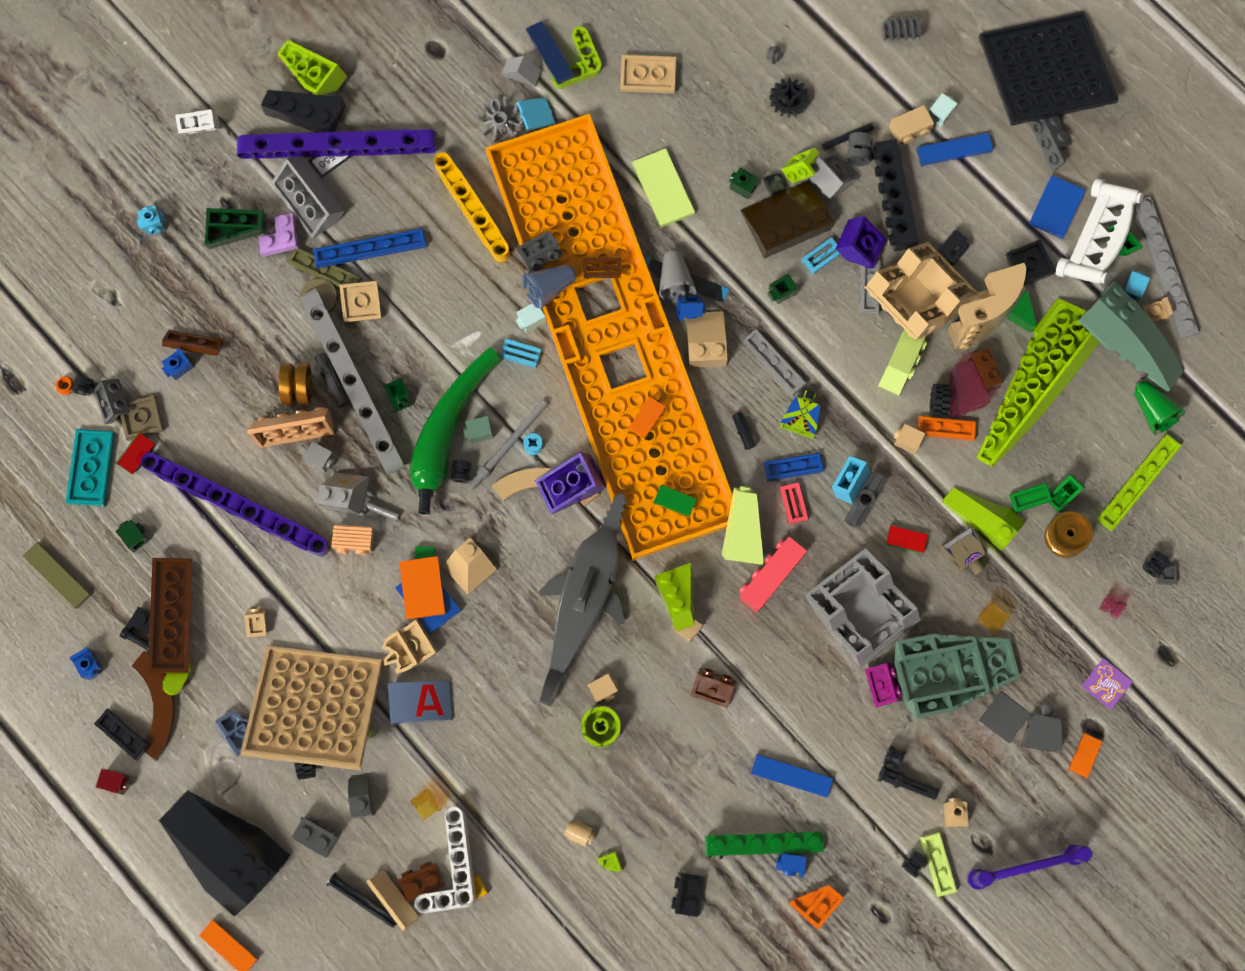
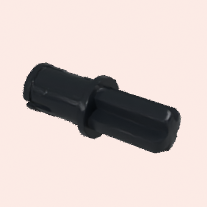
[732,412,756,450]

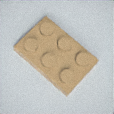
[620,55,676,94]

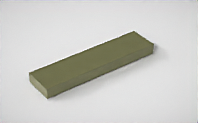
[287,247,362,289]
[23,542,91,609]

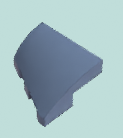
[215,710,249,757]

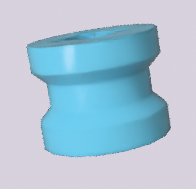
[523,433,543,455]

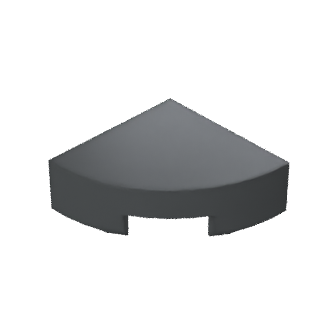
[1157,564,1178,585]

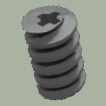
[882,16,921,41]

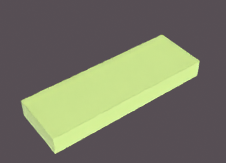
[920,832,958,897]

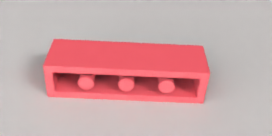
[739,537,807,613]

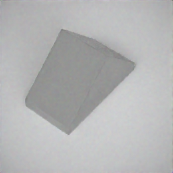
[501,56,542,87]

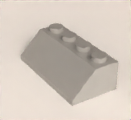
[270,156,345,239]

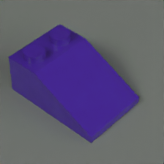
[535,452,607,514]

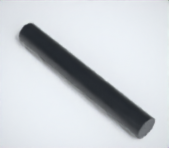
[821,123,874,151]

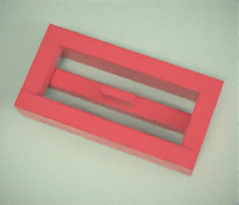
[780,483,808,525]

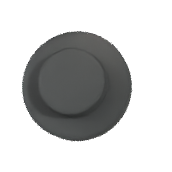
[766,46,782,64]

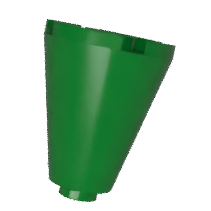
[1134,381,1186,435]

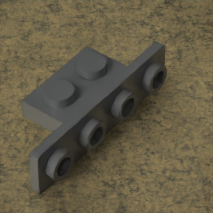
[1029,116,1071,171]

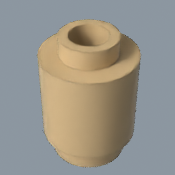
[564,820,595,847]

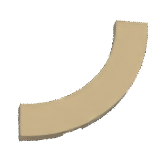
[491,468,599,507]

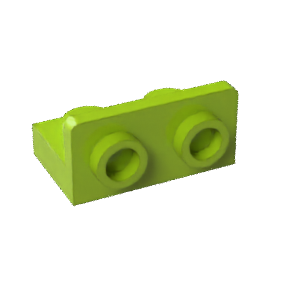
[781,148,819,183]

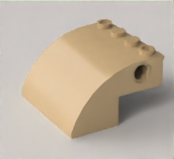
[865,242,979,340]
[948,263,1026,351]

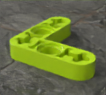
[551,26,602,89]

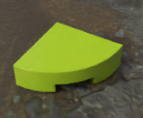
[597,851,623,872]

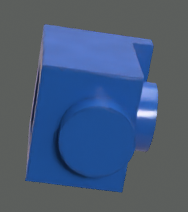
[676,296,706,321]
[161,348,194,380]
[69,647,103,680]
[775,854,806,878]

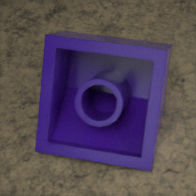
[835,216,886,269]

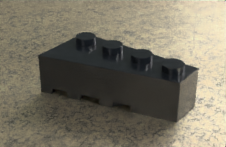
[261,89,346,133]

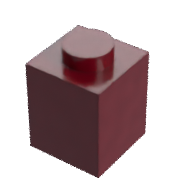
[95,768,130,795]

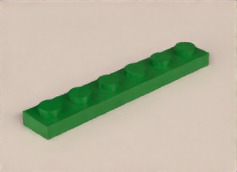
[705,832,824,856]

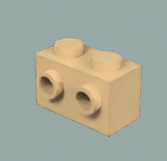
[889,105,934,145]

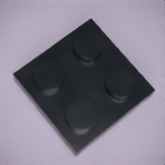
[1005,239,1056,287]

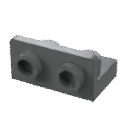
[516,231,563,272]
[93,379,130,424]
[291,815,338,858]

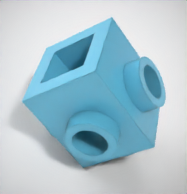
[137,206,166,236]

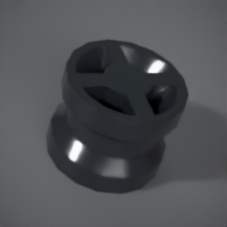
[71,375,94,396]
[883,745,905,769]

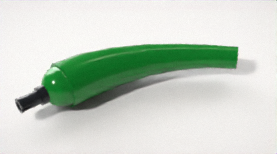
[408,347,501,515]

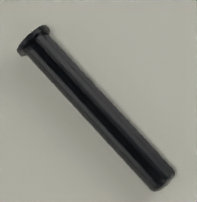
[326,872,397,928]

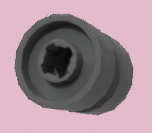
[846,132,873,166]

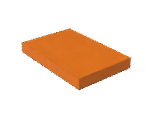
[399,556,446,620]

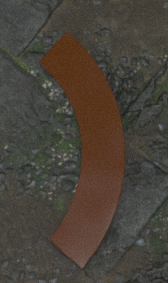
[132,651,175,761]

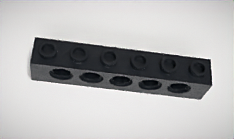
[871,139,919,252]

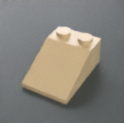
[686,311,727,368]

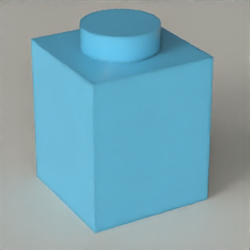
[1123,271,1150,303]

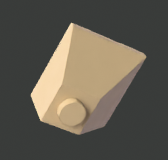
[443,538,497,595]

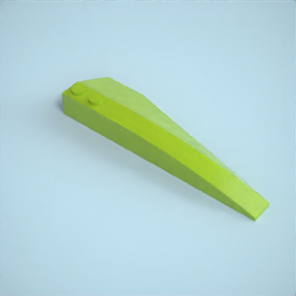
[976,298,1100,468]

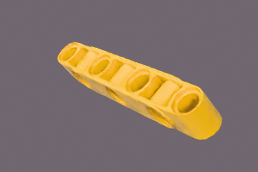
[434,152,510,263]

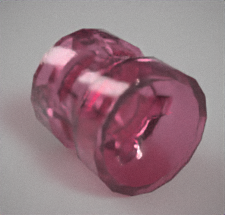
[1099,593,1127,620]

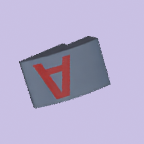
[388,681,452,725]

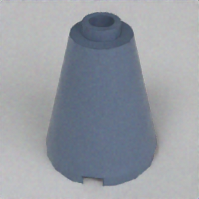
[522,264,576,309]

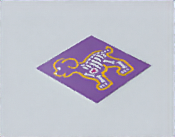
[1081,658,1133,710]

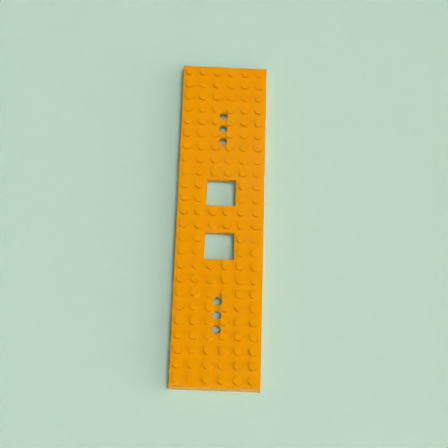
[485,114,733,561]

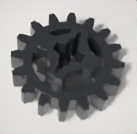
[769,78,809,118]

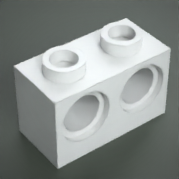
[175,110,220,135]

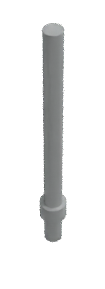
[468,400,548,490]

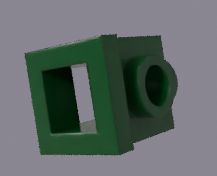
[767,273,798,304]

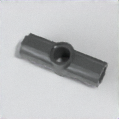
[844,471,887,529]

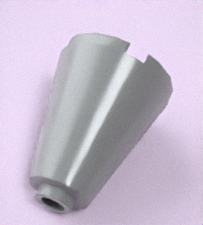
[659,250,697,304]

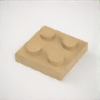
[339,281,382,322]

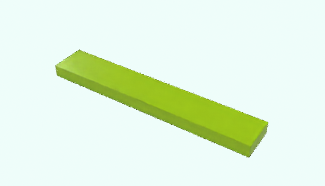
[1096,434,1182,532]

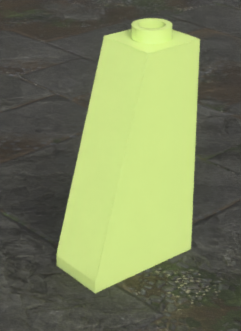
[722,486,763,565]

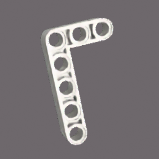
[415,807,476,913]

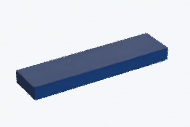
[916,133,993,166]
[751,755,833,798]

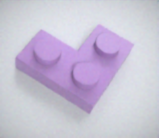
[259,213,298,257]

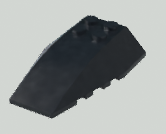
[159,790,290,916]

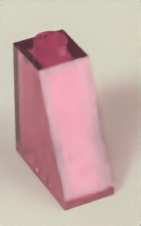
[950,360,991,418]

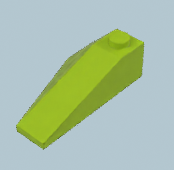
[277,40,347,95]
[941,487,1026,551]

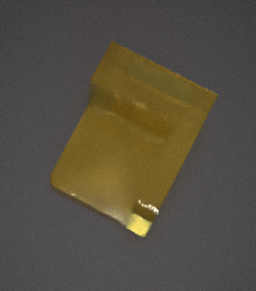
[976,603,1010,634]
[410,789,442,820]

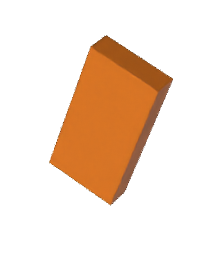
[629,397,666,439]
[1068,733,1102,778]

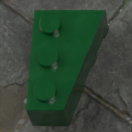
[204,208,267,249]

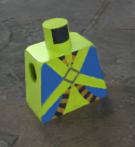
[780,390,820,439]

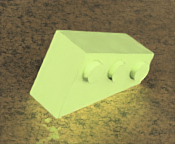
[878,329,928,395]

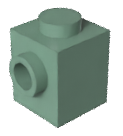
[463,416,493,444]

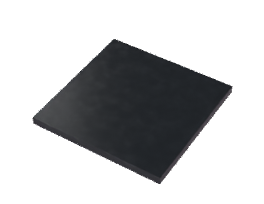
[979,11,1119,126]

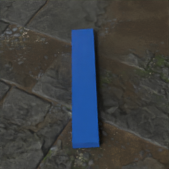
[313,228,427,268]

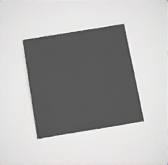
[979,691,1031,744]

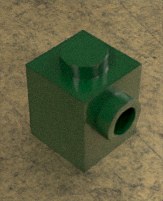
[729,168,759,200]
[116,520,149,553]

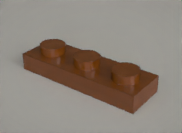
[162,330,223,356]

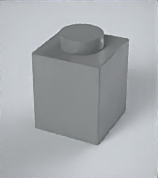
[302,441,335,472]

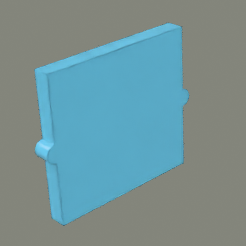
[517,98,556,130]

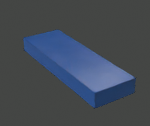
[764,453,824,482]

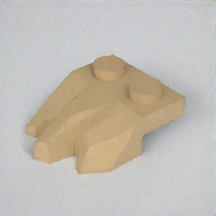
[382,620,438,674]

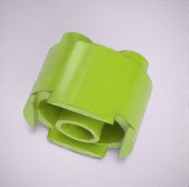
[581,706,621,748]

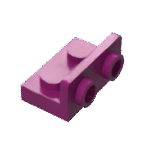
[865,663,903,708]

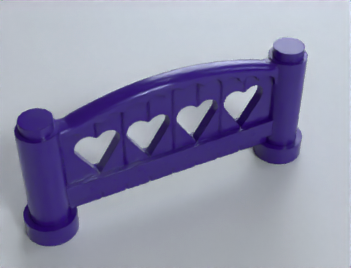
[967,845,1092,890]

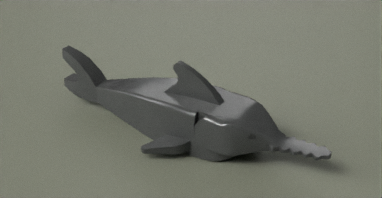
[539,493,627,706]

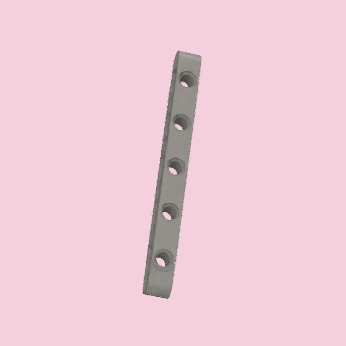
[299,288,405,476]

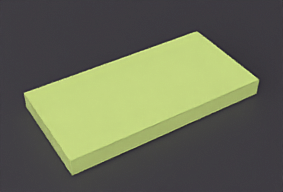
[632,148,695,227]

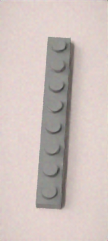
[1134,197,1199,340]

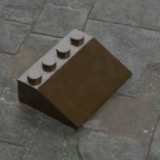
[741,181,833,259]

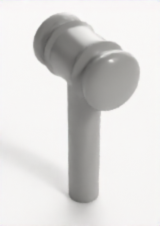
[356,490,400,521]

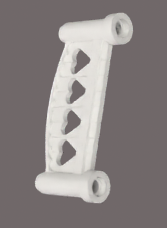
[1056,178,1143,284]

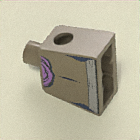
[939,526,986,576]

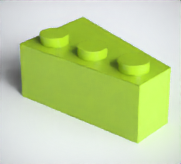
[654,563,694,631]

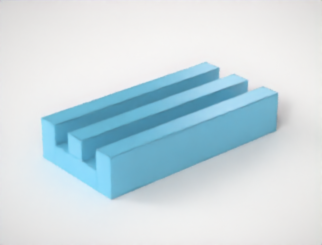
[802,237,841,274]
[500,339,542,368]

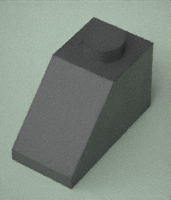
[348,776,374,819]

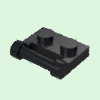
[119,607,150,653]

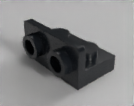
[671,873,704,917]

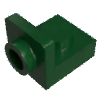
[385,378,413,412]

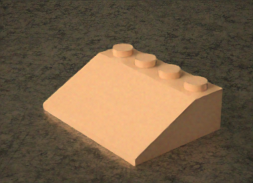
[247,407,335,448]

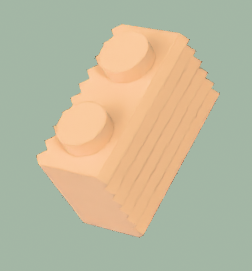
[331,524,375,555]

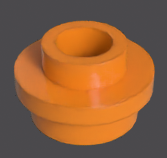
[56,376,75,395]

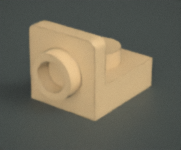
[1141,297,1174,323]
[244,606,268,637]

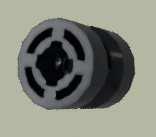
[450,460,472,483]
[1142,551,1170,578]
[901,850,929,878]

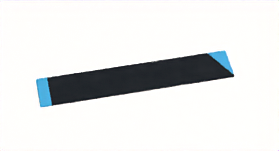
[645,257,729,303]

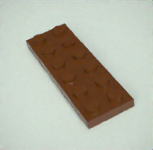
[148,558,192,674]

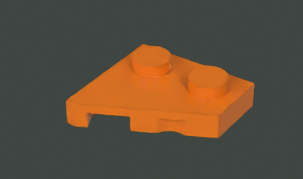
[788,885,844,930]

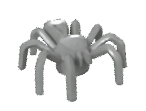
[476,96,523,143]

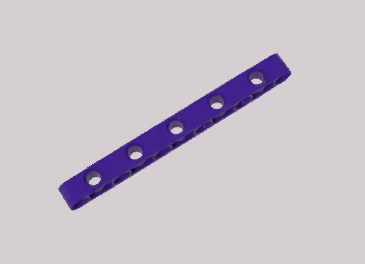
[237,130,437,159]
[141,453,330,557]

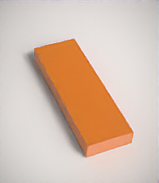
[917,416,976,441]
[199,920,258,971]

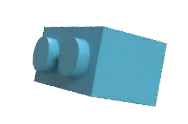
[832,456,870,504]

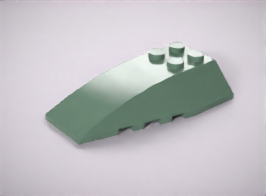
[1078,282,1184,392]
[894,634,1020,719]

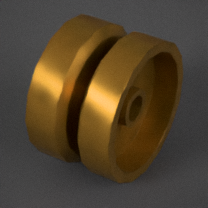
[279,363,313,405]
[1044,511,1093,558]

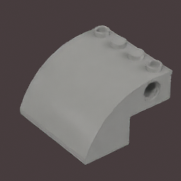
[805,548,921,667]

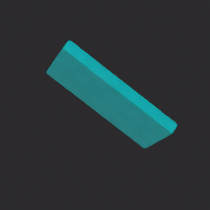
[65,429,115,507]

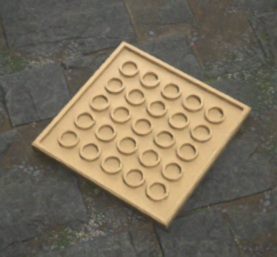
[241,645,383,770]

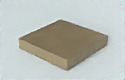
[120,394,164,441]

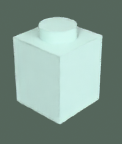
[928,93,957,127]
[516,304,546,333]

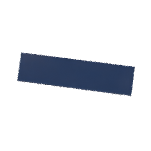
[526,21,574,85]

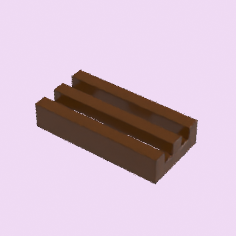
[584,258,621,278]

